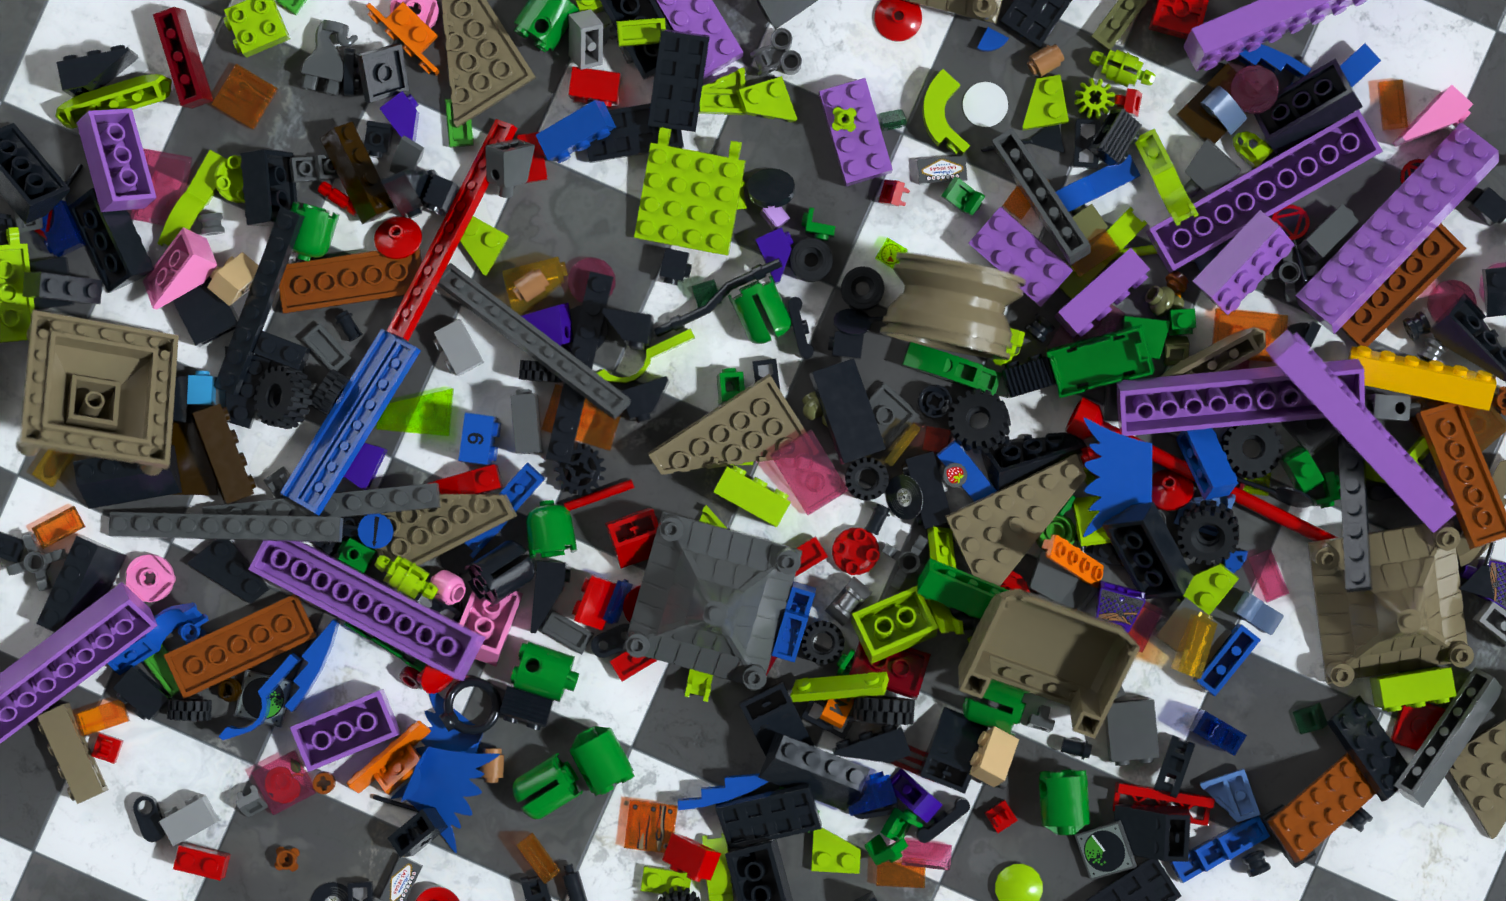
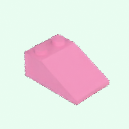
[1392,85,1473,147]
[143,227,217,310]
[459,591,523,666]

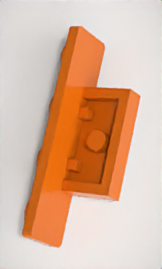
[366,2,440,76]
[1042,534,1104,588]
[346,721,431,795]

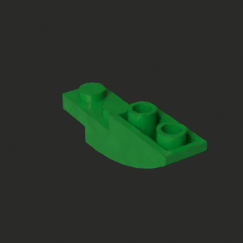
[902,342,1002,395]

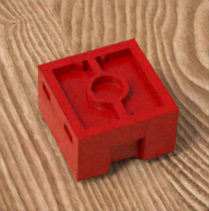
[1149,0,1209,40]

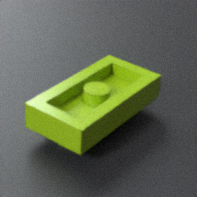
[641,866,691,894]

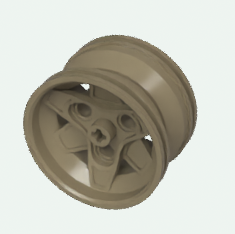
[880,253,1026,360]

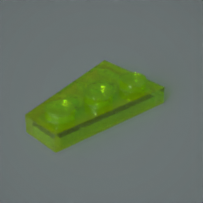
[377,388,454,436]

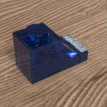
[44,200,85,257]
[848,771,897,816]

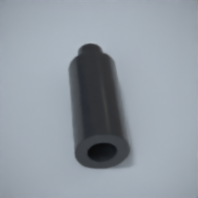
[562,863,588,901]

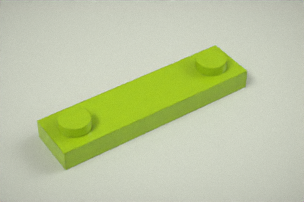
[790,672,889,702]

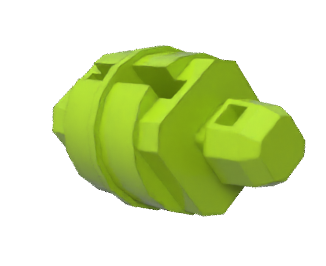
[1089,50,1156,87]
[374,555,439,599]

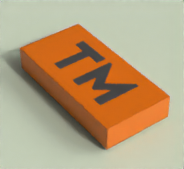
[820,697,854,729]

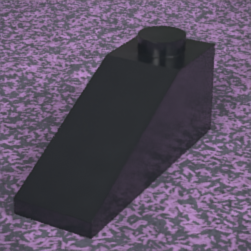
[531,560,571,633]

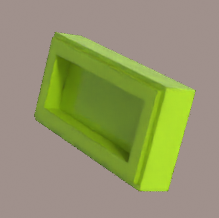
[617,18,666,47]

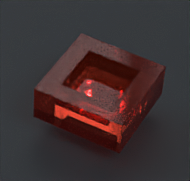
[922,426,950,453]

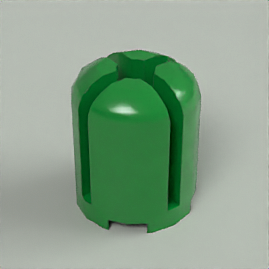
[728,276,791,344]
[963,679,1030,736]
[513,753,583,819]

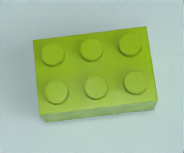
[713,465,791,527]
[851,586,938,664]
[1369,666,1456,712]

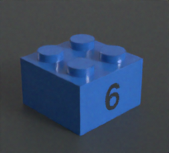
[458,413,501,465]

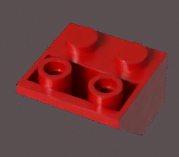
[605,507,658,569]
[572,574,621,630]

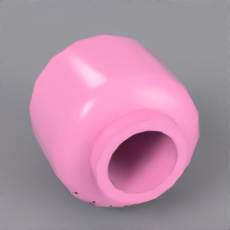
[430,570,465,605]

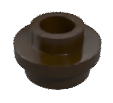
[218,678,242,702]

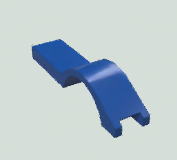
[1056,155,1141,212]
[465,463,545,558]
[107,602,209,675]
[218,653,301,740]

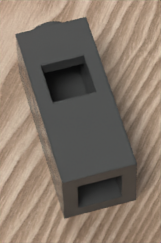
[1297,204,1359,264]

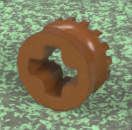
[313,772,336,794]

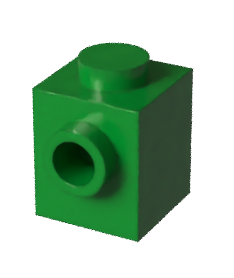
[338,538,377,573]

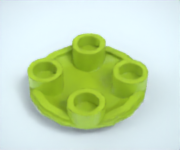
[214,155,245,203]
[995,864,1043,901]

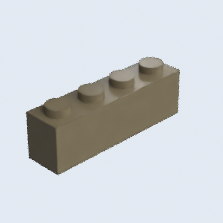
[37,703,109,804]

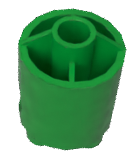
[513,0,580,53]
[510,642,580,702]
[569,726,635,796]
[1039,769,1090,835]

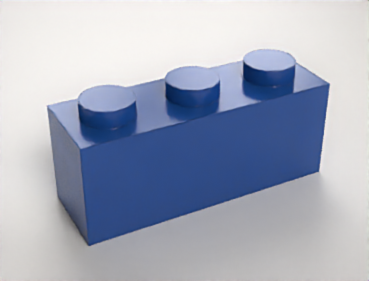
[536,100,616,163]
[1176,428,1238,500]
[1192,623,1261,696]

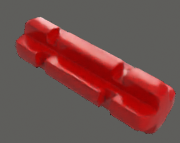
[317,181,357,216]

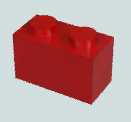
[568,67,621,108]
[662,833,721,882]
[173,843,231,881]

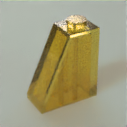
[502,257,568,316]
[1171,612,1218,680]

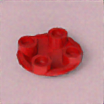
[832,527,880,575]
[417,664,454,694]

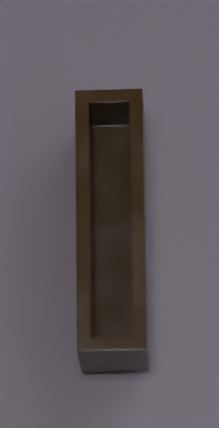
[320,122,395,225]
[190,404,256,504]

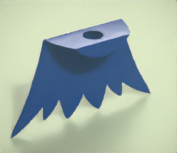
[1083,417,1152,537]
[391,693,483,799]
[401,746,500,853]

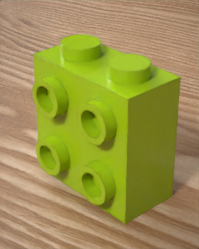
[223,0,291,58]

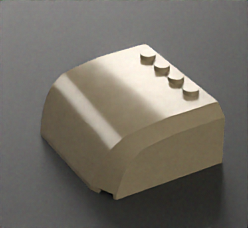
[958,589,1140,739]

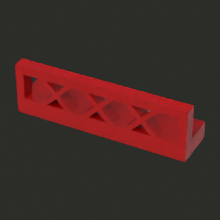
[1112,782,1215,826]

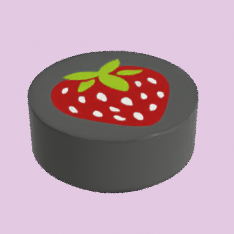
[942,463,967,487]

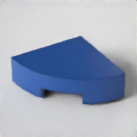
[976,27,1009,52]
[1223,551,1248,573]

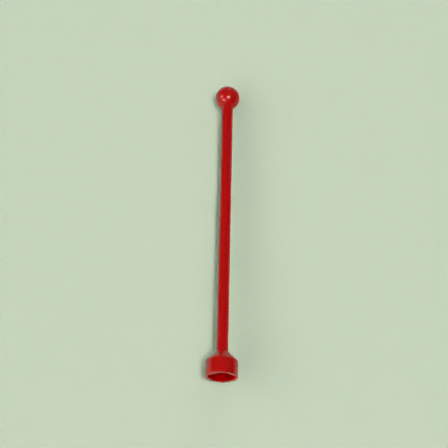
[1065,397,1339,542]

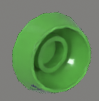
[1036,514,1076,553]

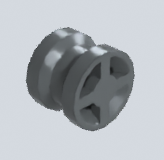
[198,213,225,236]
[1417,337,1448,362]

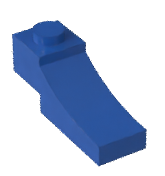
[772,581,816,663]

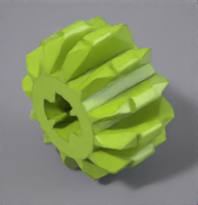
[1074,78,1115,119]

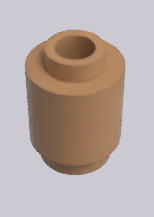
[1027,44,1065,77]
[512,269,550,302]
[479,748,504,783]

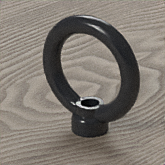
[439,677,501,735]

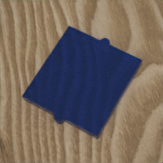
[603,579,633,624]

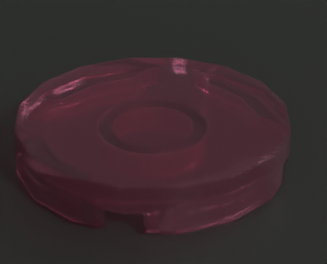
[1230,65,1279,114]
[568,258,616,303]
[1427,280,1477,322]

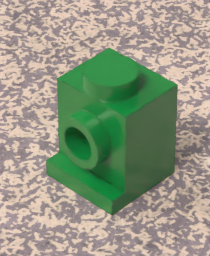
[1167,308,1196,336]
[717,368,745,405]

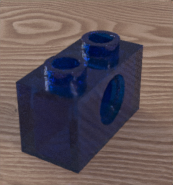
[1189,709,1247,756]

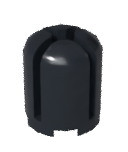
[465,541,535,607]

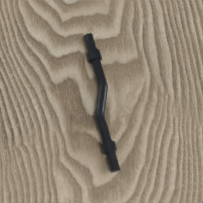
[654,258,783,337]

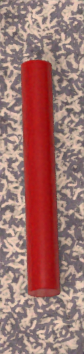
[564,479,635,511]

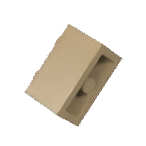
[207,252,259,306]
[969,726,1019,787]

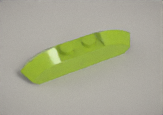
[55,74,172,129]

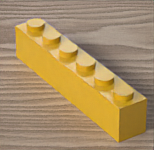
[1348,346,1497,411]

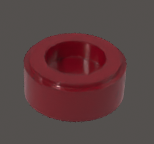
[399,666,421,689]

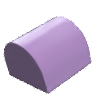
[760,206,790,231]

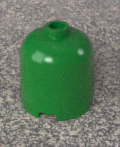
[291,202,340,261]
[526,500,577,558]

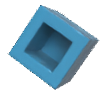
[187,371,217,406]

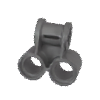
[750,28,802,76]
[825,576,872,626]

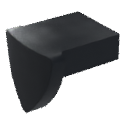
[1286,321,1321,347]

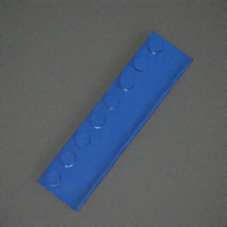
[280,328,421,516]

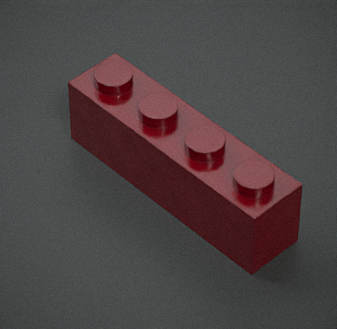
[153,7,214,109]

